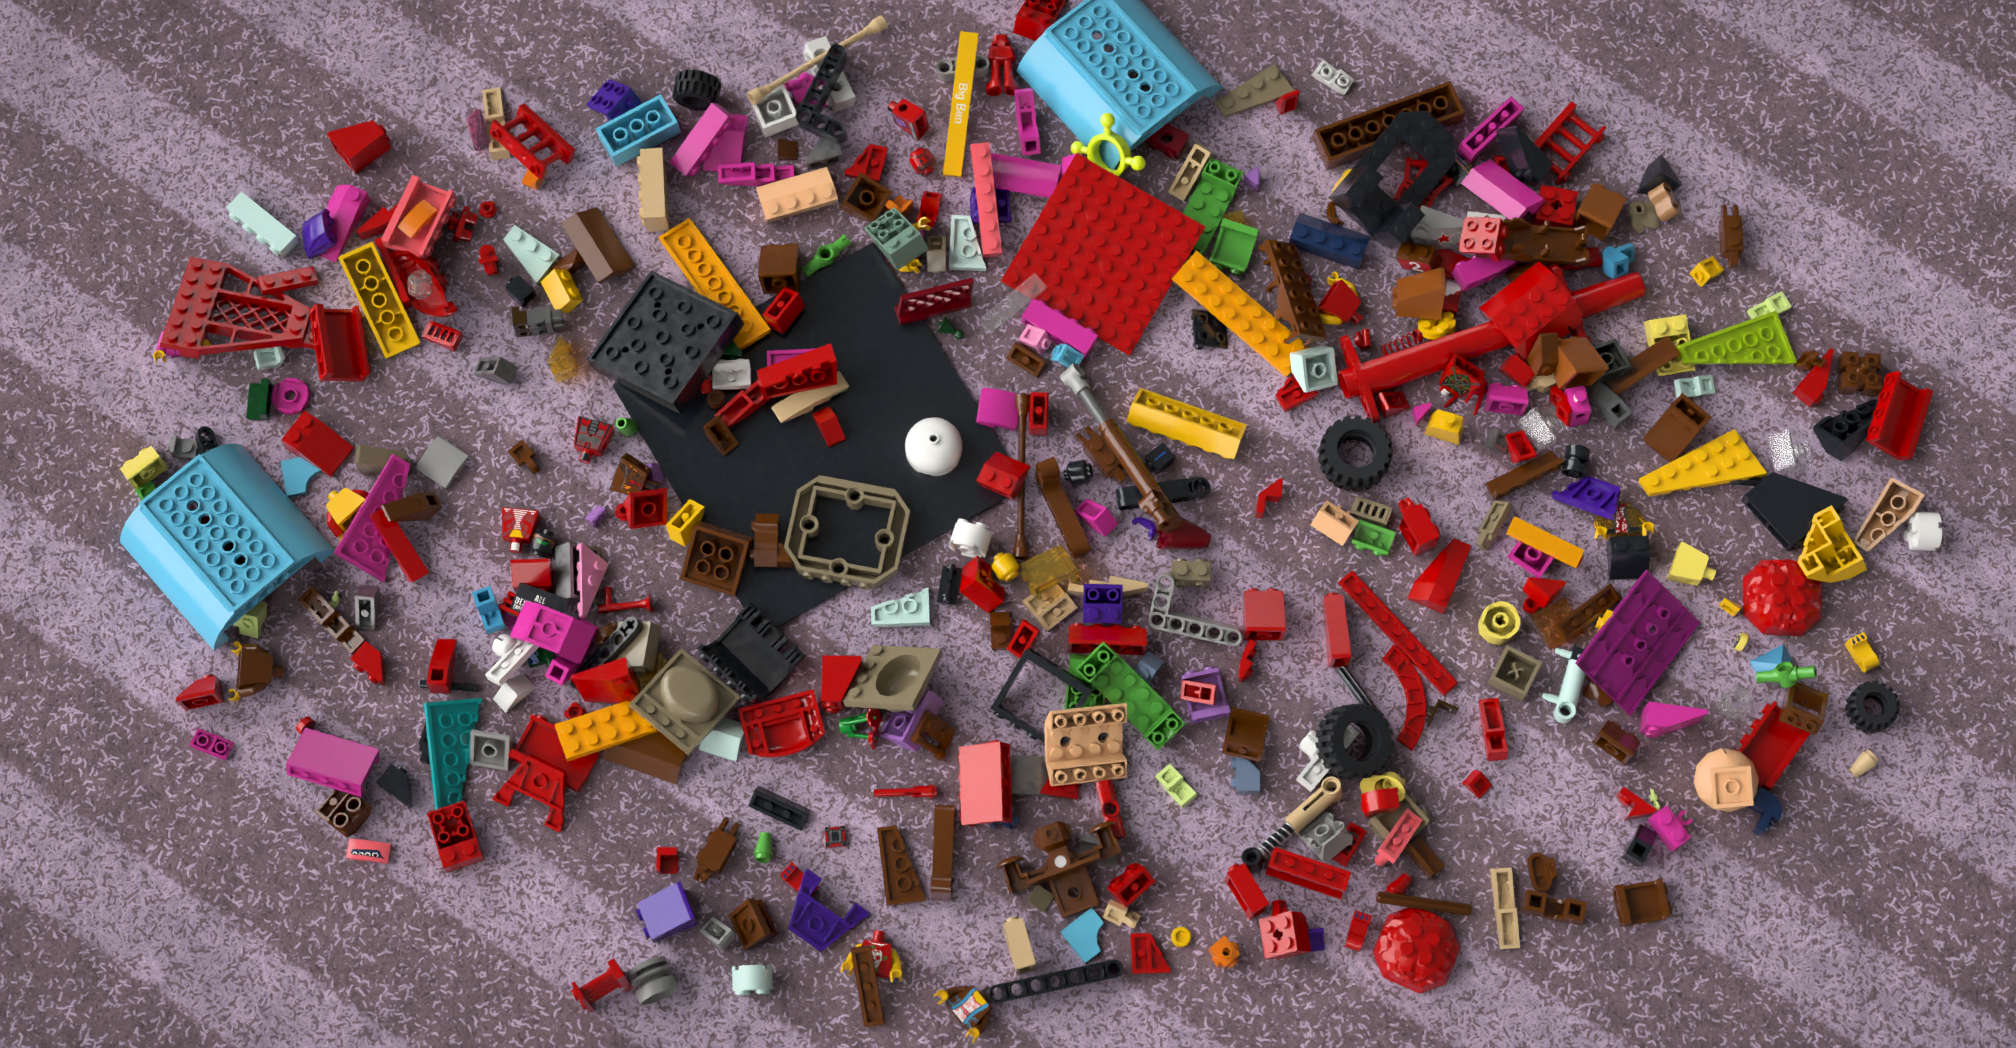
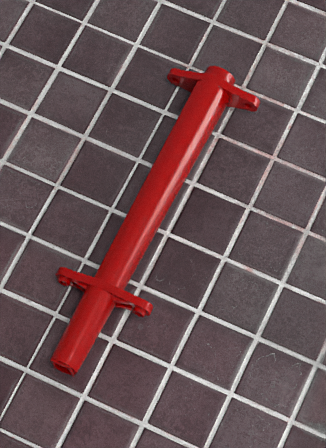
[1338,264,1646,424]

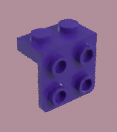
[587,79,641,121]

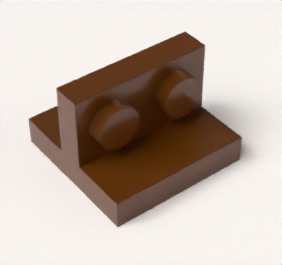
[728,897,778,951]

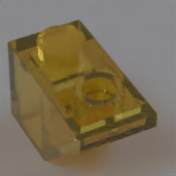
[548,336,579,383]

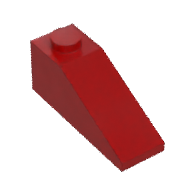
[1792,348,1834,407]

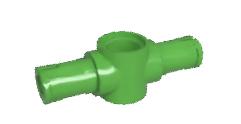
[801,234,851,278]
[1756,662,1817,688]

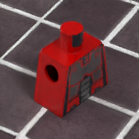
[574,416,615,464]

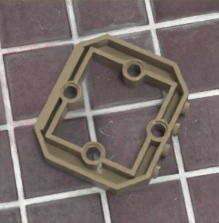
[784,475,911,590]

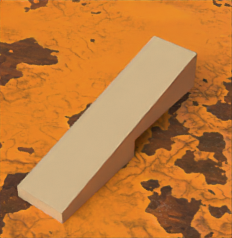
[482,87,511,161]
[1490,867,1520,949]

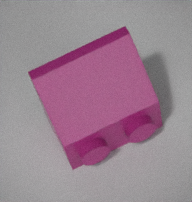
[1485,383,1529,416]

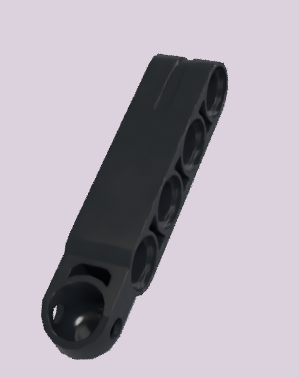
[1115,477,1210,510]

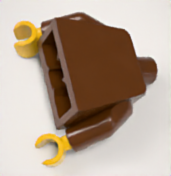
[228,641,283,702]

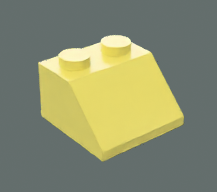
[120,446,169,489]

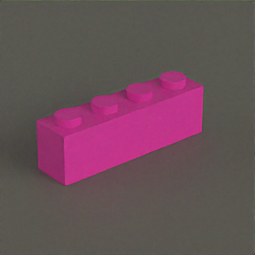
[1457,96,1525,164]
[669,103,734,176]
[1021,298,1098,360]

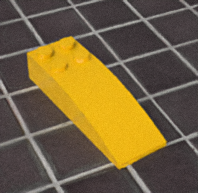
[338,242,421,359]

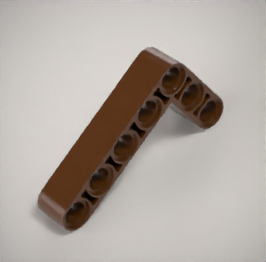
[1035,456,1091,558]
[930,805,955,901]

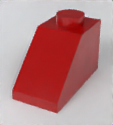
[1007,619,1040,658]

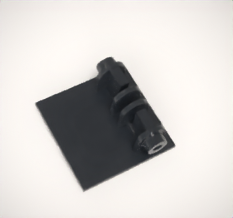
[1191,309,1228,350]

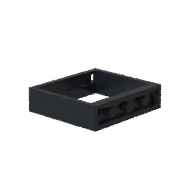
[990,648,1095,747]

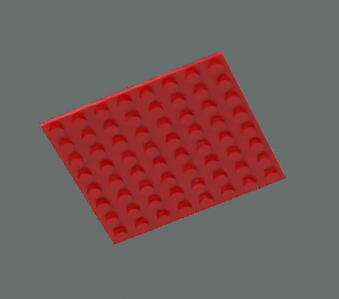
[1000,153,1206,356]

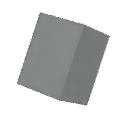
[469,729,514,771]

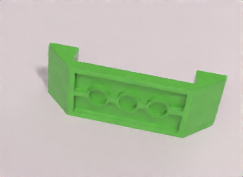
[1183,157,1244,262]
[1075,641,1186,750]

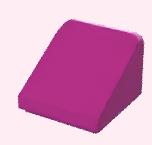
[1411,402,1432,426]

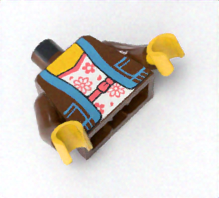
[934,985,995,1043]

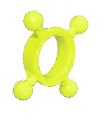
[1071,113,1146,177]

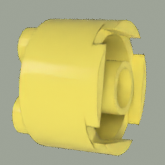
[1478,601,1520,645]

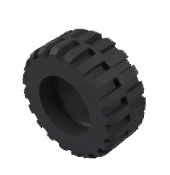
[1318,415,1393,492]
[1315,703,1394,780]

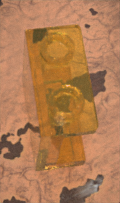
[1020,544,1081,600]

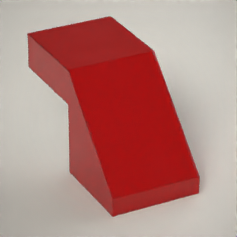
[916,190,943,228]
[1255,478,1283,519]

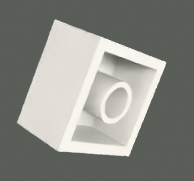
[750,84,799,138]

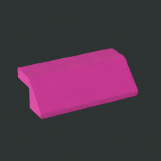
[1461,160,1545,220]

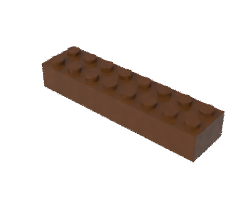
[1312,81,1465,170]

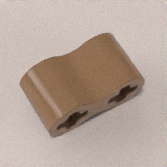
[1648,182,1681,222]

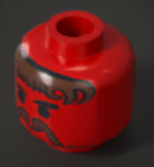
[909,147,936,176]

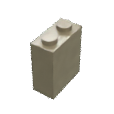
[614,621,661,674]

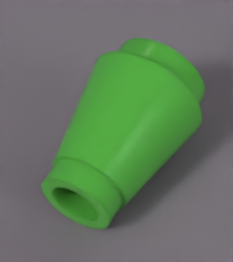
[616,417,637,436]
[753,832,773,863]

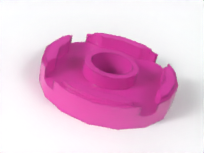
[271,378,310,415]

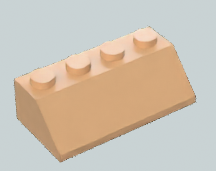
[756,167,838,223]

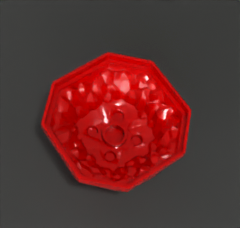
[1743,559,1822,637]
[1372,907,1461,994]

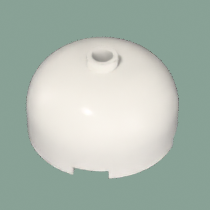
[905,417,962,476]

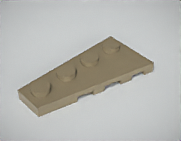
[1214,64,1294,118]

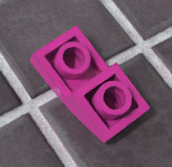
[189,728,234,761]

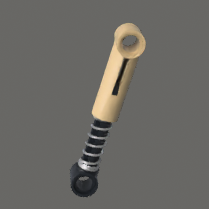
[1241,777,1343,874]

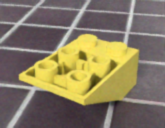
[1644,314,1695,376]

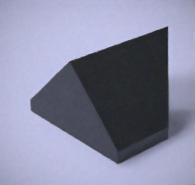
[1636,155,1682,195]

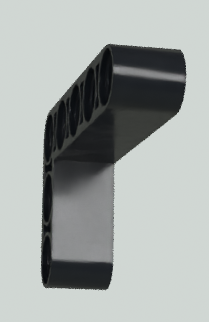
[795,44,848,144]

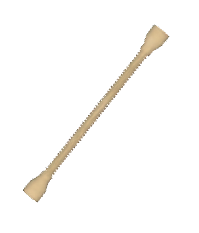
[747,15,888,105]

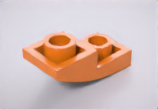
[398,199,439,239]

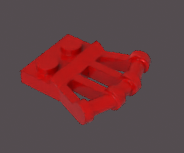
[1393,157,1454,209]

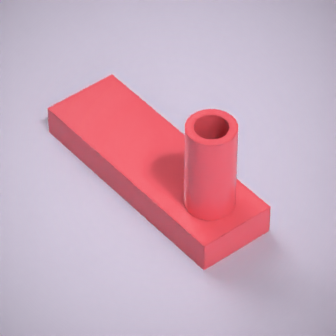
[1375,808,1423,867]

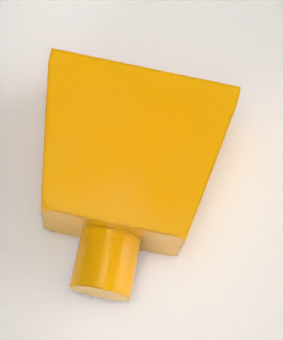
[1424,410,1464,445]

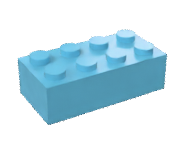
[596,94,681,167]

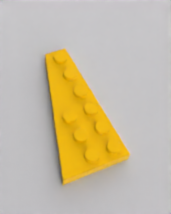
[1638,429,1767,497]

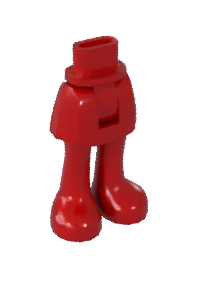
[986,34,1020,96]

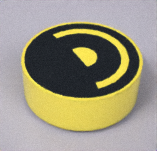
[1733,631,1749,652]

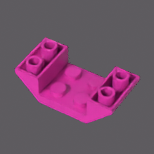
[510,601,597,665]

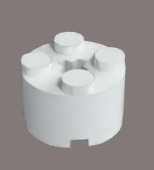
[1904,512,1942,551]
[949,519,992,558]

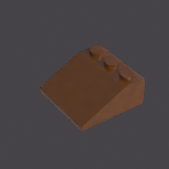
[680,521,754,596]

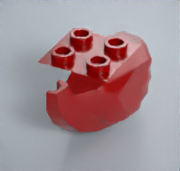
[390,250,459,317]

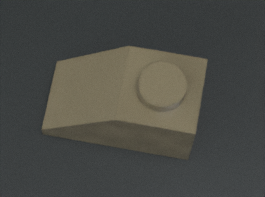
[927,236,946,273]

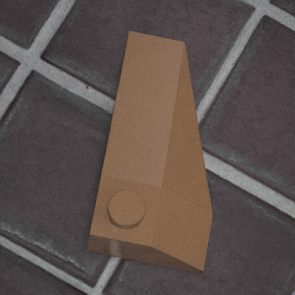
[1852,477,1926,552]

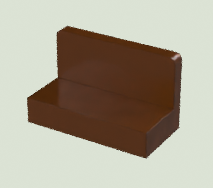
[1403,836,1445,880]

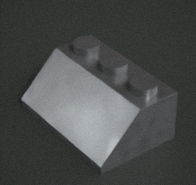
[555,542,602,605]

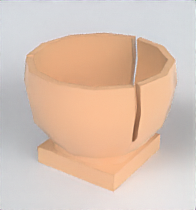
[1694,748,1759,812]

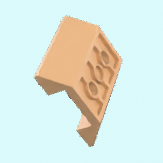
[1045,703,1127,786]

